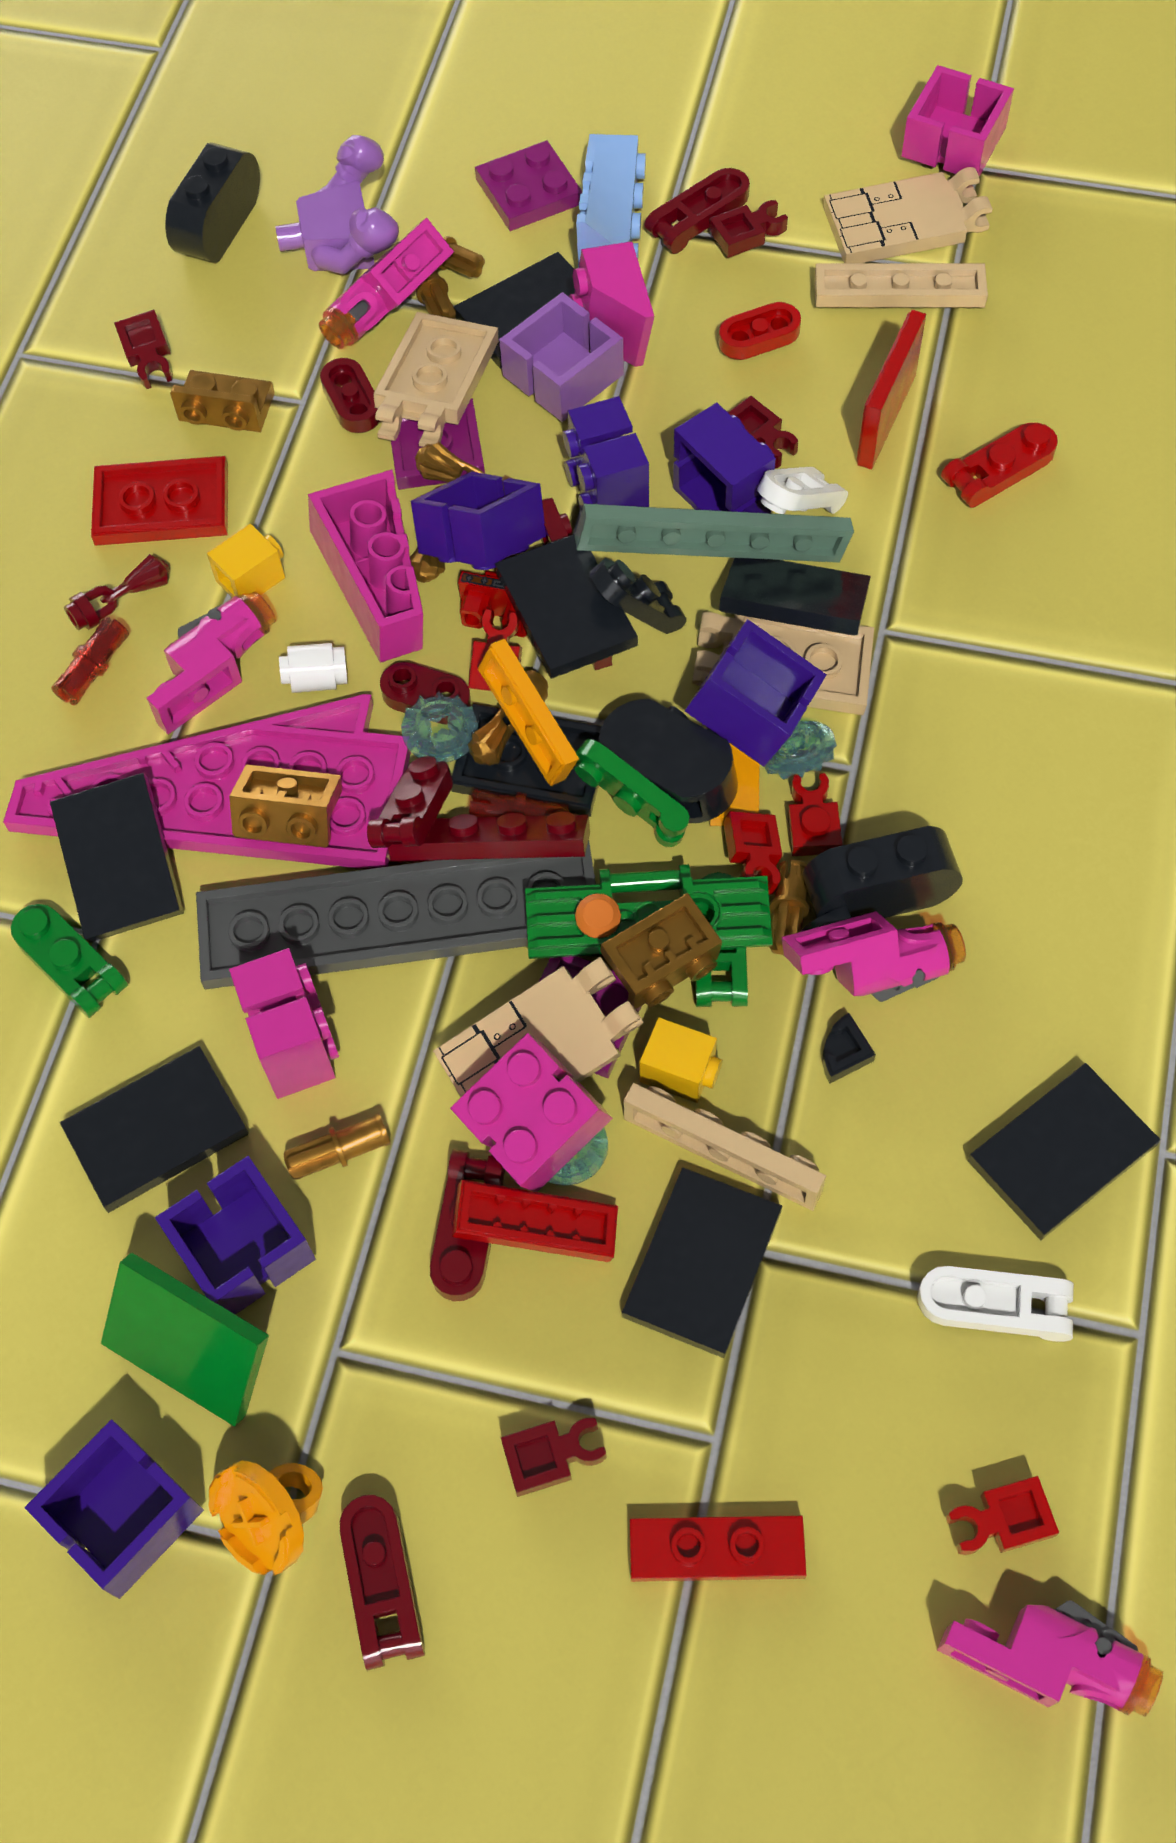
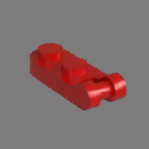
[941,422,1058,508]

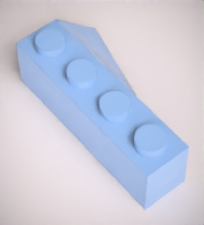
[576,134,646,268]

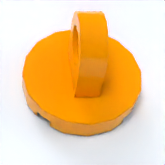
[209,1460,323,1576]

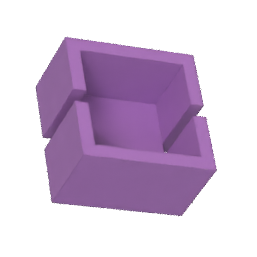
[499,292,624,422]

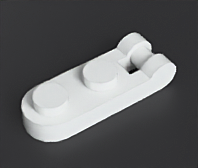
[757,467,848,514]
[917,1266,1074,1342]

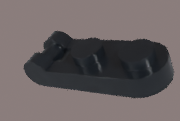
[589,558,686,634]

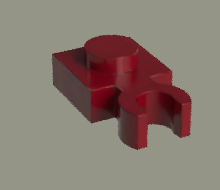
[709,200,788,258]
[114,309,173,389]
[728,396,798,468]
[500,1418,607,1497]

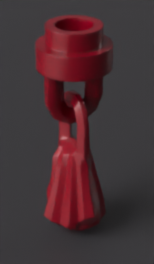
[64,554,169,630]

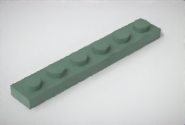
[574,504,854,563]

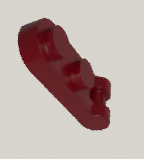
[644,168,750,254]
[367,756,453,848]
[430,1149,505,1301]
[340,1495,425,1671]

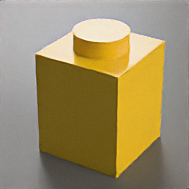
[207,523,285,605]
[639,1017,723,1103]

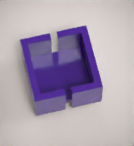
[563,396,649,512]
[673,402,776,514]
[411,471,546,570]
[685,619,827,767]
[154,1156,316,1315]
[24,1419,204,1599]

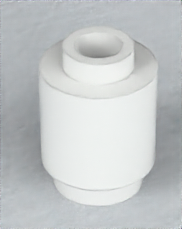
[279,643,348,693]

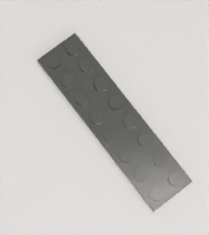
[196,841,596,990]

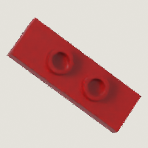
[452,1180,618,1262]
[630,1515,807,1582]

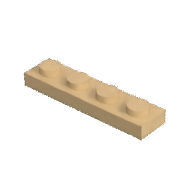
[815,263,988,307]
[624,1083,826,1211]

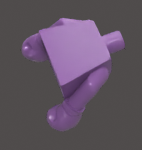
[275,135,399,275]

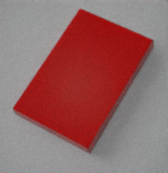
[857,310,926,470]
[91,456,228,546]

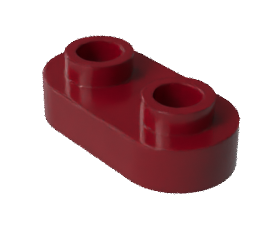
[320,358,380,433]
[380,662,471,725]

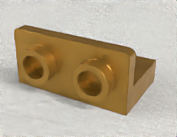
[170,370,275,432]
[229,764,342,848]
[600,893,722,1009]

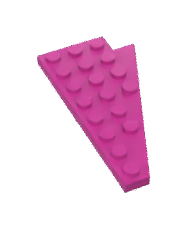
[3,694,412,869]

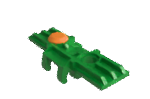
[525,864,773,959]

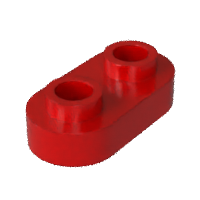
[719,302,801,360]

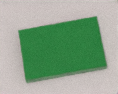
[101,1253,269,1427]

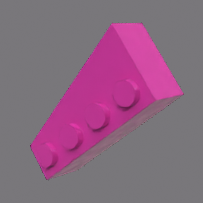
[308,469,423,663]

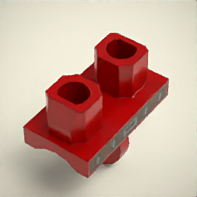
[458,571,527,638]

